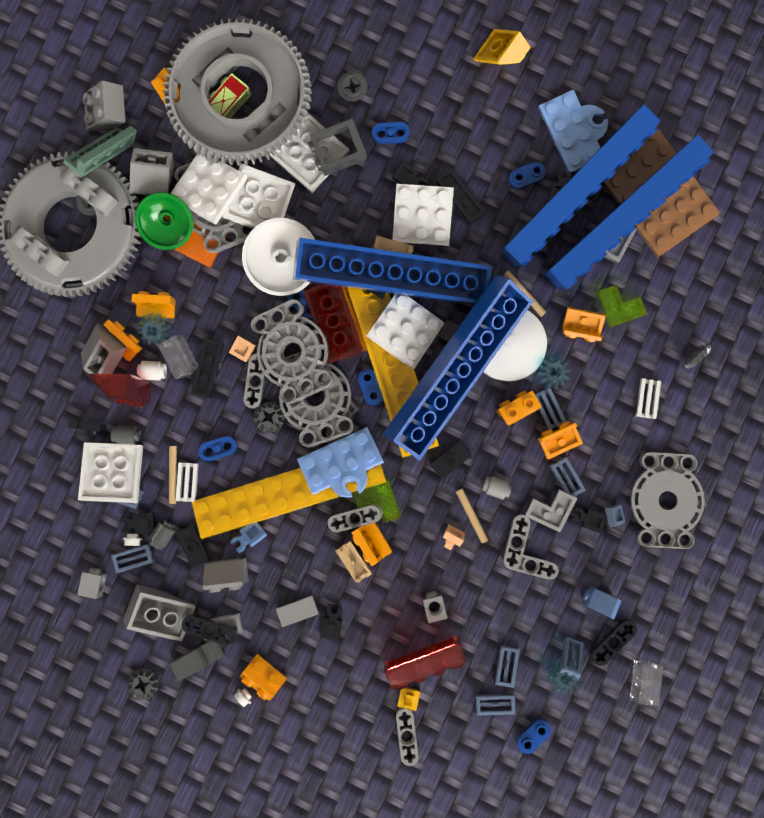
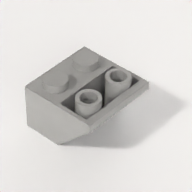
[83,81,126,131]
[129,148,175,195]
[81,323,127,381]
[203,557,249,593]

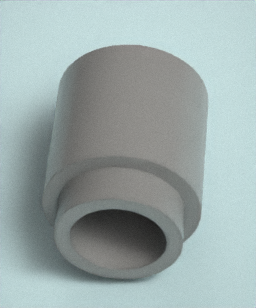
[482,476,512,500]

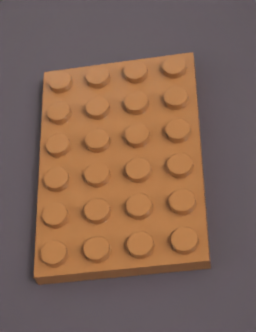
[604,126,721,258]

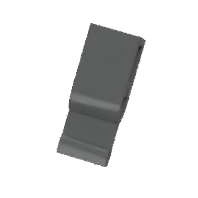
[169,641,225,682]

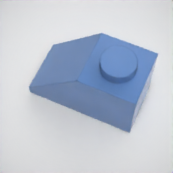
[583,586,621,619]

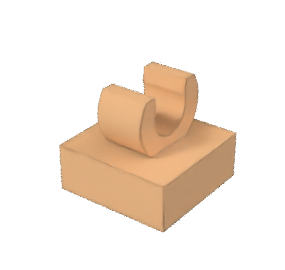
[229,336,256,362]
[443,524,465,550]

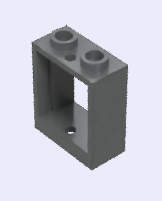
[308,118,367,176]

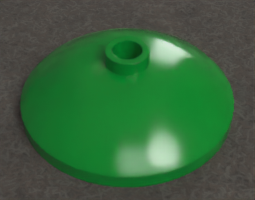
[135,192,194,250]

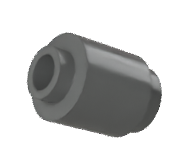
[111,425,141,445]
[149,520,176,550]

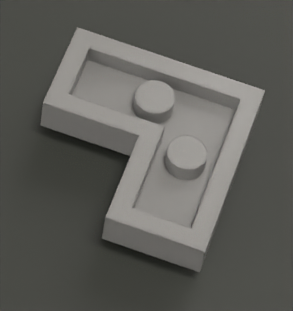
[525,489,577,532]

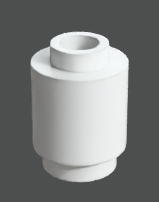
[137,361,167,380]

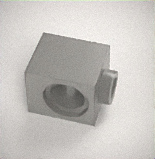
[77,568,107,599]
[422,591,448,623]

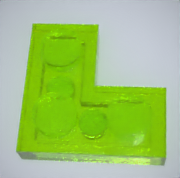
[597,285,647,328]
[353,481,401,523]

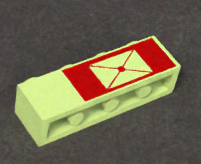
[209,73,252,119]

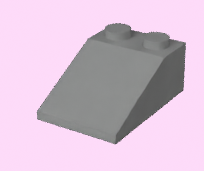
[123,585,196,642]

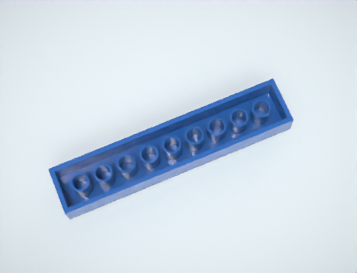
[500,104,660,267]
[545,135,714,291]
[293,238,492,305]
[383,275,534,460]

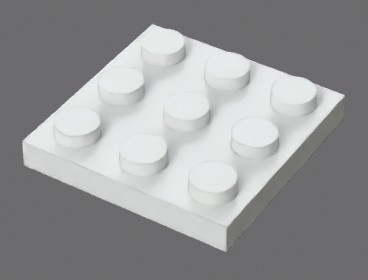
[269,115,350,193]
[171,151,247,225]
[223,163,295,229]
[392,184,454,246]
[366,294,444,370]
[78,442,143,503]

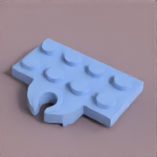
[538,90,608,174]
[297,427,384,498]

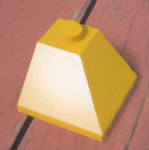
[473,29,531,65]

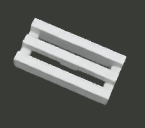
[636,378,661,419]
[176,463,199,502]

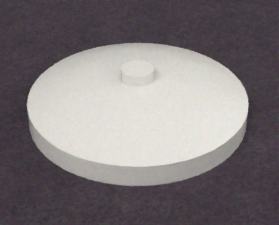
[242,218,315,296]
[484,310,547,382]

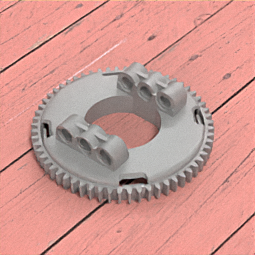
[163,18,312,166]
[0,151,141,297]

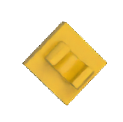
[397,686,420,711]

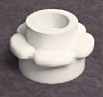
[123,534,142,546]
[234,688,252,707]

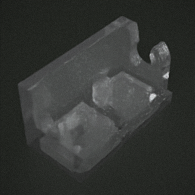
[158,335,198,379]
[630,660,663,706]

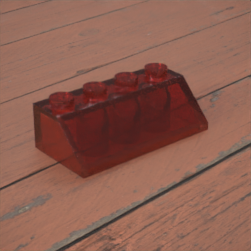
[303,284,368,364]
[89,374,151,407]
[384,636,466,690]

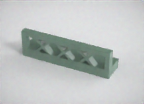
[64,126,137,177]

